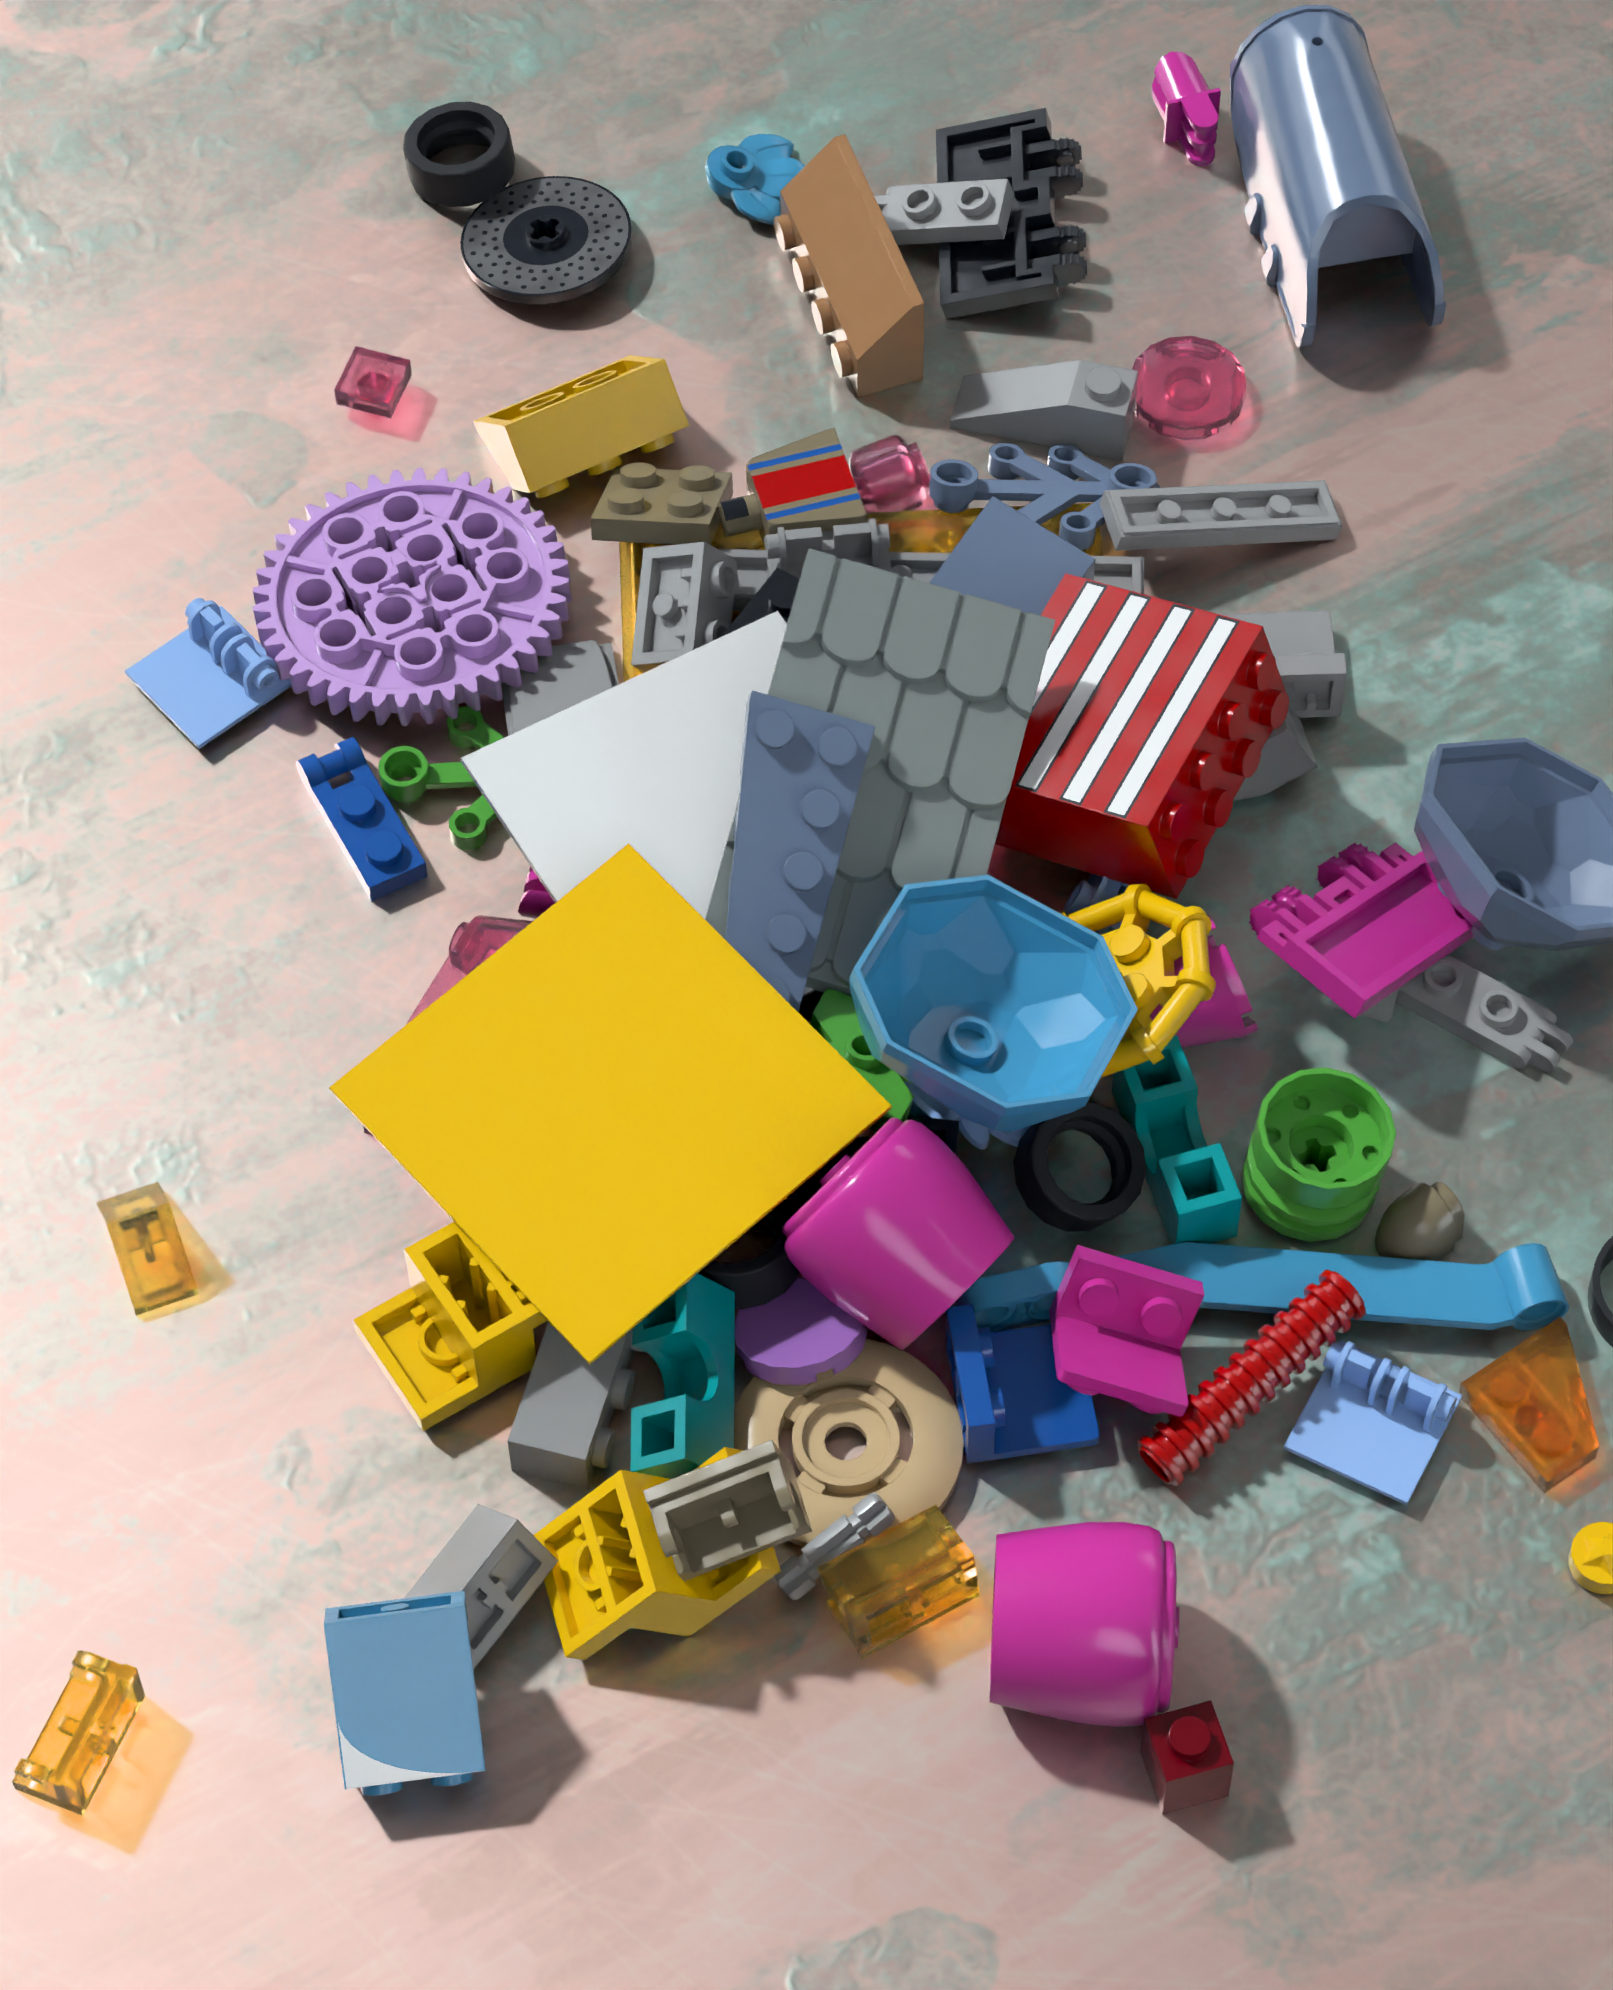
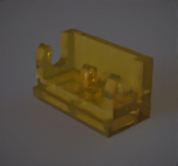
[817,1504,980,1659]
[12,1650,146,1816]

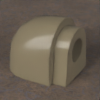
[1375,1182,1465,1261]

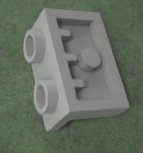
[631,542,739,672]

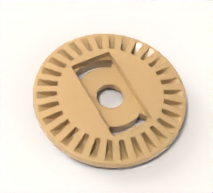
[734,1339,964,1554]

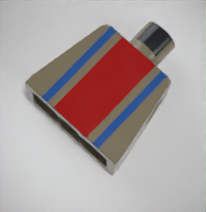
[718,428,867,547]

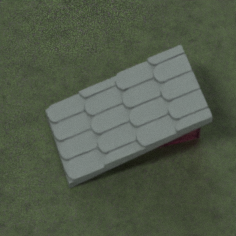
[705,548,1055,997]

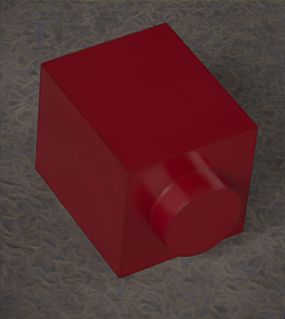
[1140,1700,1234,1815]

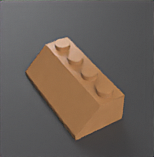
[774,134,925,398]

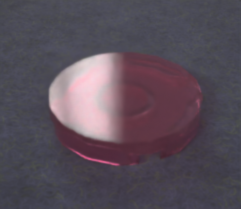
[1132,336,1247,440]

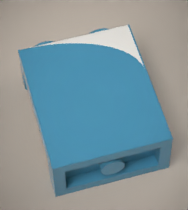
[324,1590,485,1796]

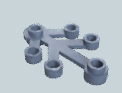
[928,443,1160,550]

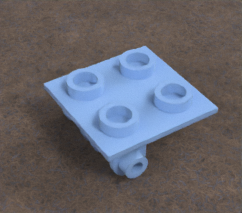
[125,598,292,749]
[1283,1340,1462,1506]

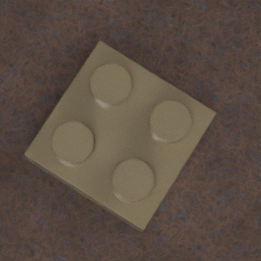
[590,462,733,545]

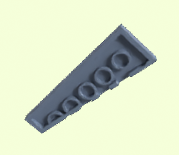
[725,690,875,1012]

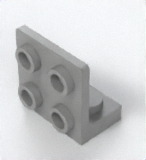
[1220,610,1347,718]

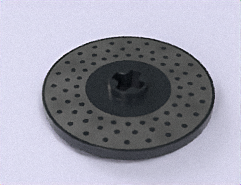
[460,176,633,304]

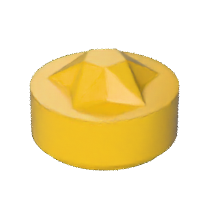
[1568,1522,1613,1594]

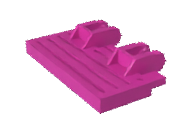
[1248,842,1474,1019]

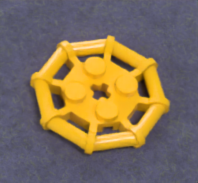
[1060,884,1216,1078]

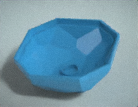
[849,875,1138,1132]

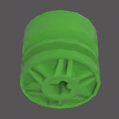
[1241,1067,1396,1242]

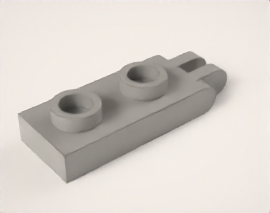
[874,179,1014,245]
[1396,954,1573,1072]

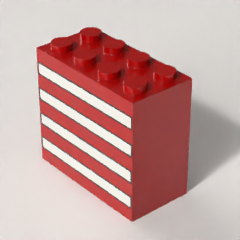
[995,573,1289,899]

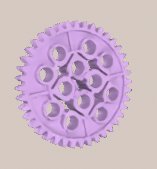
[253,468,572,726]

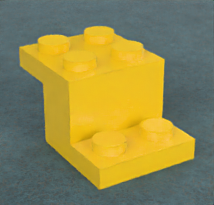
[353,1222,548,1431]
[534,1447,781,1660]

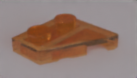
[1459,1317,1599,1493]

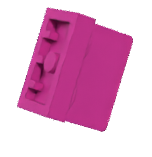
[1049,1245,1205,1417]

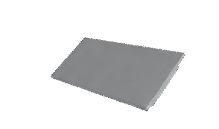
[501,640,619,736]

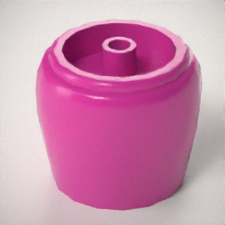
[782,1117,1015,1350]
[989,1522,1179,1727]

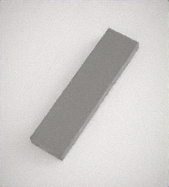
[1099,480,1343,551]

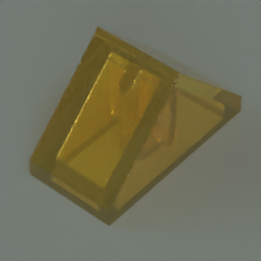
[96,1182,199,1316]

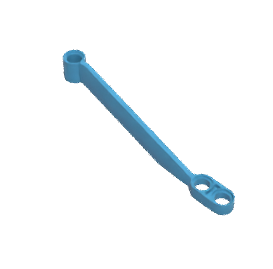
[955,1242,1569,1333]

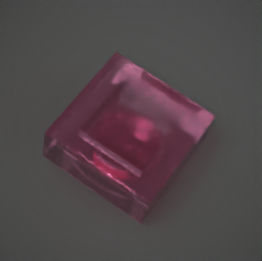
[334,346,412,418]

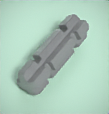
[774,1493,895,1600]

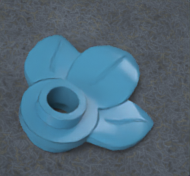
[705,134,805,225]

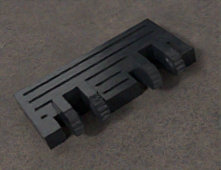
[936,108,1087,319]

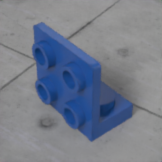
[945,1304,1099,1463]

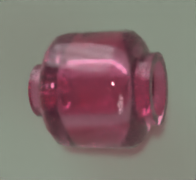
[848,435,930,522]

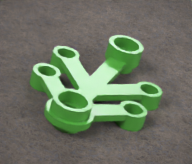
[378,706,505,850]

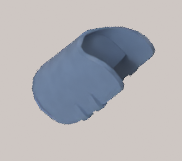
[1229,5,1446,347]

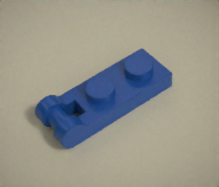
[296,737,428,902]

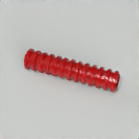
[1137,1269,1366,1486]

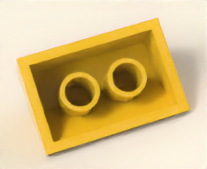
[473,355,689,498]

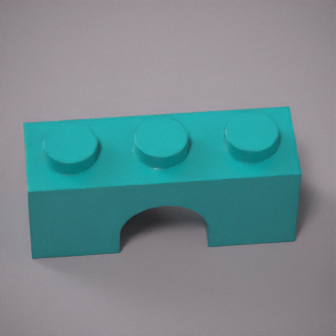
[1112,1035,1242,1245]
[630,1273,735,1479]

